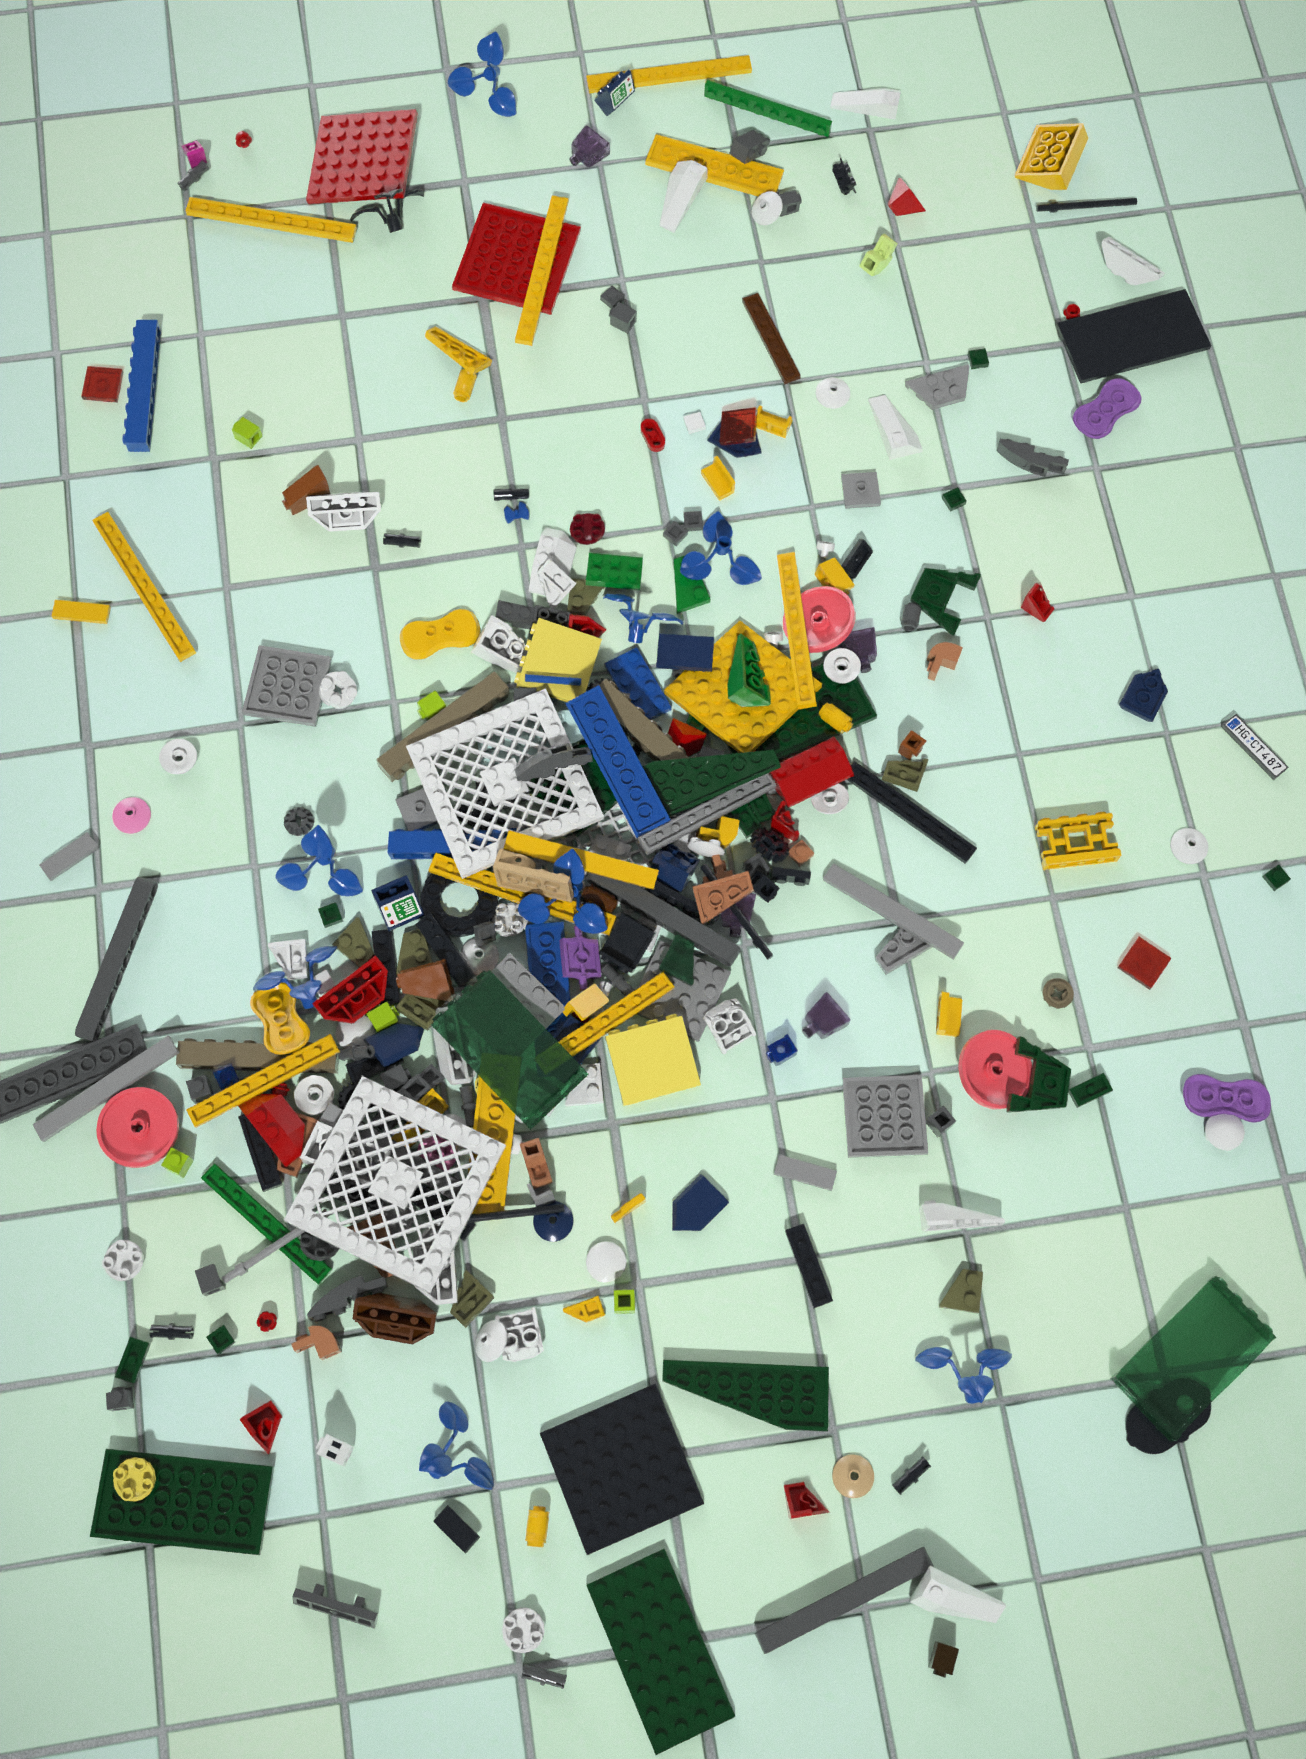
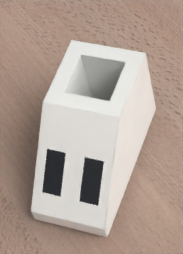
[316,1434,355,1467]

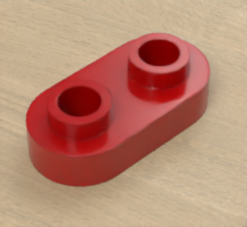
[640,419,665,452]

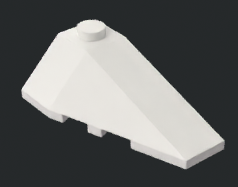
[830,88,901,120]
[659,160,708,233]
[868,395,923,460]
[471,615,528,673]
[919,1200,1005,1232]
[909,1566,1006,1623]

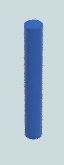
[525,674,581,686]

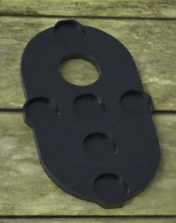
[1125,1378,1211,1454]

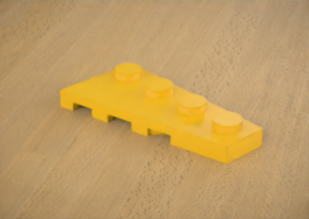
[425,326,492,375]

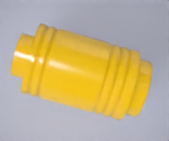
[453,369,477,402]
[819,703,853,734]
[525,1506,550,1547]

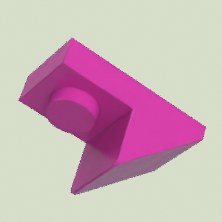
[181,140,207,169]

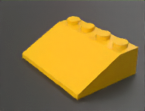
[1014,123,1089,190]

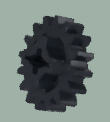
[750,827,790,863]

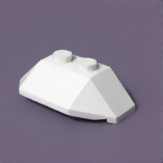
[1101,237,1166,285]
[306,492,381,532]
[529,528,577,596]
[433,1006,481,1085]
[413,1222,458,1305]

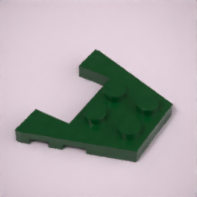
[910,568,981,636]
[1006,1036,1072,1113]

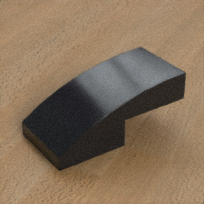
[433,1505,480,1554]

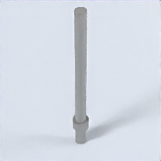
[222,1209,330,1284]

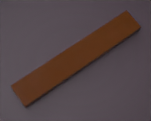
[742,293,801,385]

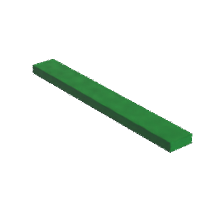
[201,1163,333,1285]

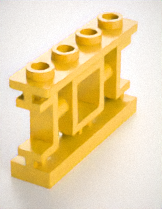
[1035,811,1122,870]

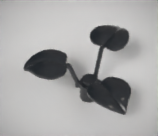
[350,189,424,233]

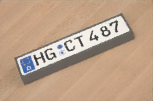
[1221,714,1289,781]

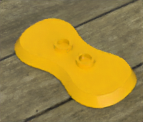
[400,609,481,659]
[250,982,310,1055]

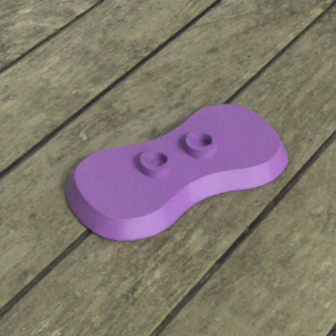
[1073,378,1142,439]
[1183,1074,1271,1122]

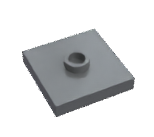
[841,472,881,509]
[395,788,438,831]

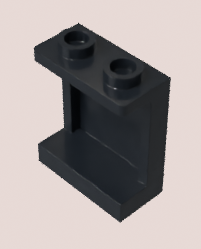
[598,912,657,974]

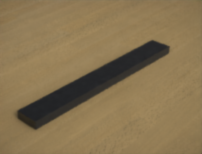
[846,761,977,864]

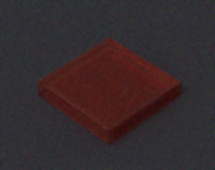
[81,366,124,403]
[720,407,758,446]
[1117,937,1172,990]

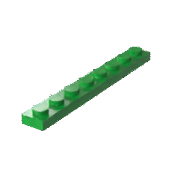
[704,80,832,137]

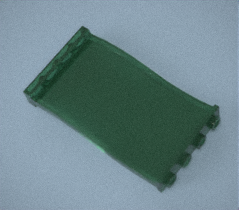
[431,970,589,1130]
[1110,1275,1277,1442]

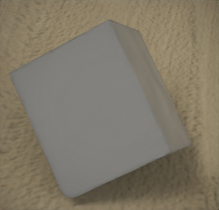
[526,1183,555,1207]

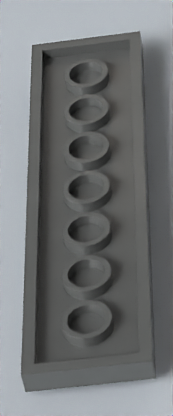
[0,1024,147,1124]

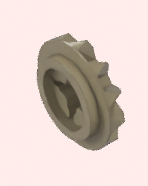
[1042,978,1074,1009]

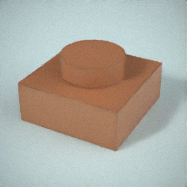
[789,840,815,867]

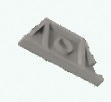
[905,364,970,410]

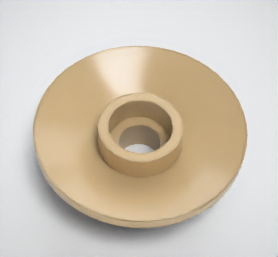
[832,1455,874,1498]

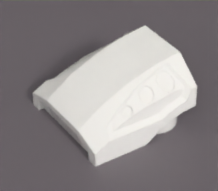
[703,998,756,1055]
[495,1307,544,1362]

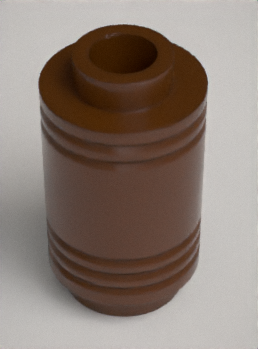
[582,884,619,914]

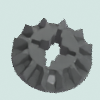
[284,806,314,836]

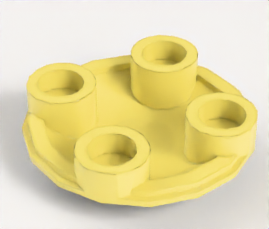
[113,1457,156,1502]

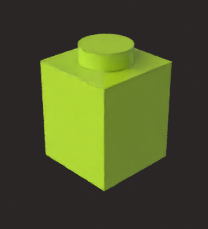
[232,417,263,449]
[417,690,446,721]
[367,1002,399,1032]
[161,1147,194,1178]
[614,1290,635,1314]

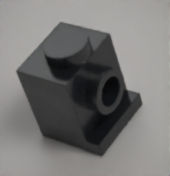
[751,871,780,903]

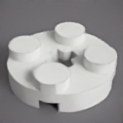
[319,671,357,709]

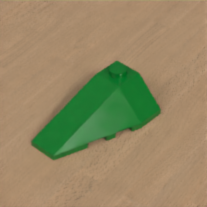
[727,634,771,707]

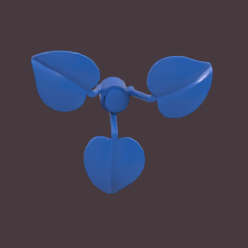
[448,31,517,117]
[680,511,762,585]
[603,594,684,643]
[275,825,364,896]
[518,849,608,934]
[253,946,338,1009]
[915,1347,1012,1404]
[419,1401,494,1490]

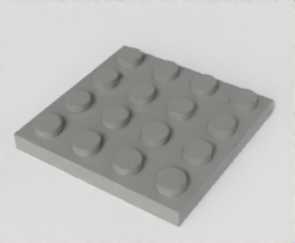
[242,645,332,727]
[637,941,731,1042]
[454,953,565,1056]
[842,1075,928,1158]

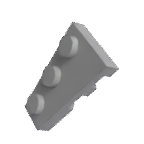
[875,928,932,975]

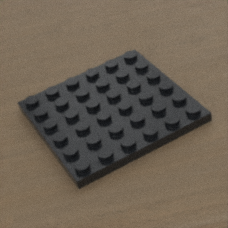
[540,1383,704,1555]

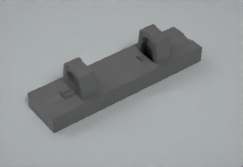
[292,1583,378,1629]

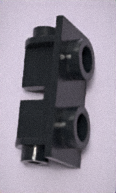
[832,158,857,195]

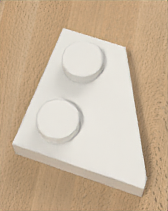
[537,559,576,609]

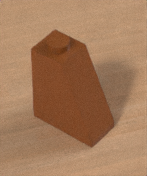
[282,465,330,515]
[396,959,456,1001]

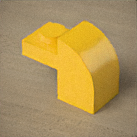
[696,816,740,849]

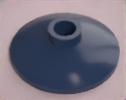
[533,1201,574,1242]

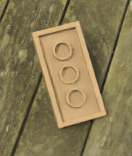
[493,849,574,902]

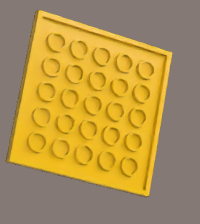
[664,621,822,753]

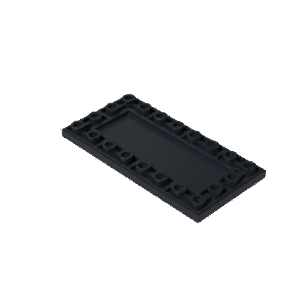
[1056,289,1212,384]

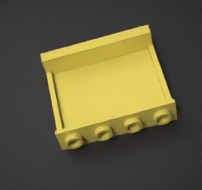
[514,618,602,702]
[605,1014,701,1107]

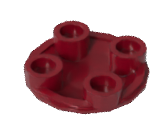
[569,513,605,545]

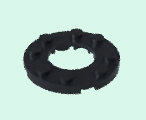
[420,873,498,937]

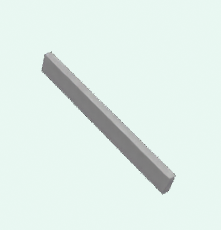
[637,773,777,855]
[823,863,965,960]
[32,1036,179,1142]
[320,1102,462,1199]

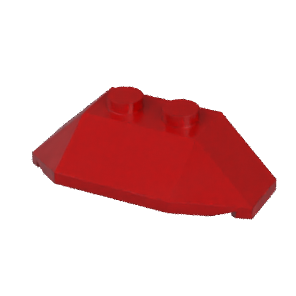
[312,956,388,1024]
[238,1094,305,1167]

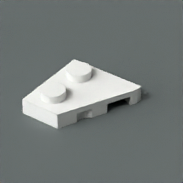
[268,939,308,980]
[565,1063,604,1107]

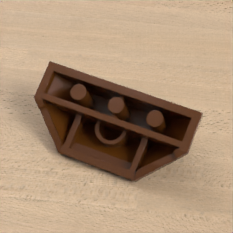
[352,1293,437,1345]

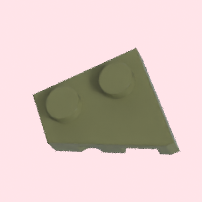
[567,578,605,616]
[882,759,928,792]
[332,917,374,968]
[396,929,433,974]
[396,994,450,1031]
[939,1269,983,1314]
[450,1270,495,1328]

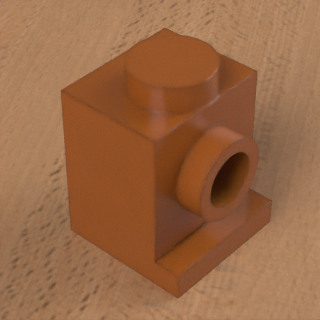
[898,730,927,760]

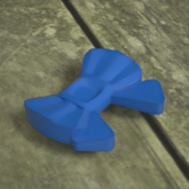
[504,502,529,524]

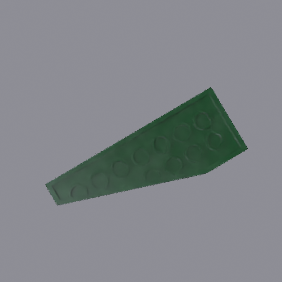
[642,750,781,817]
[662,1360,829,1432]

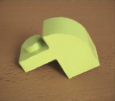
[859,234,898,276]

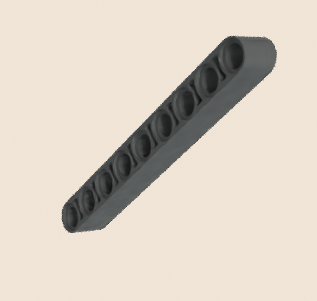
[585,873,741,967]
[75,877,158,1042]
[754,1547,934,1654]

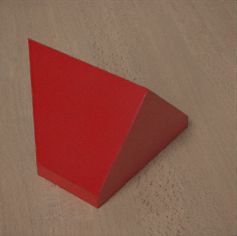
[888,178,926,216]
[1021,582,1054,622]
[568,614,606,638]
[667,718,707,757]
[770,800,800,841]
[239,1400,283,1455]
[784,1482,830,1519]

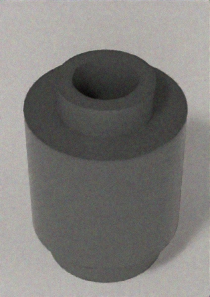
[901,603,921,631]

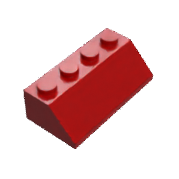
[769,737,854,808]

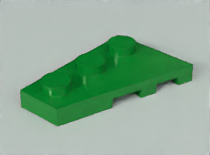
[673,555,711,614]

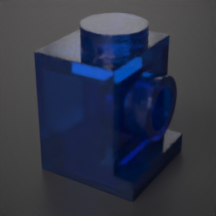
[765,1034,798,1066]

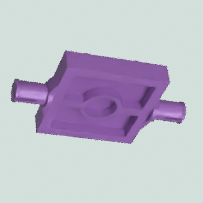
[559,926,601,991]

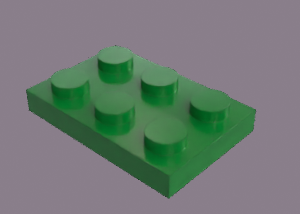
[586,553,643,590]

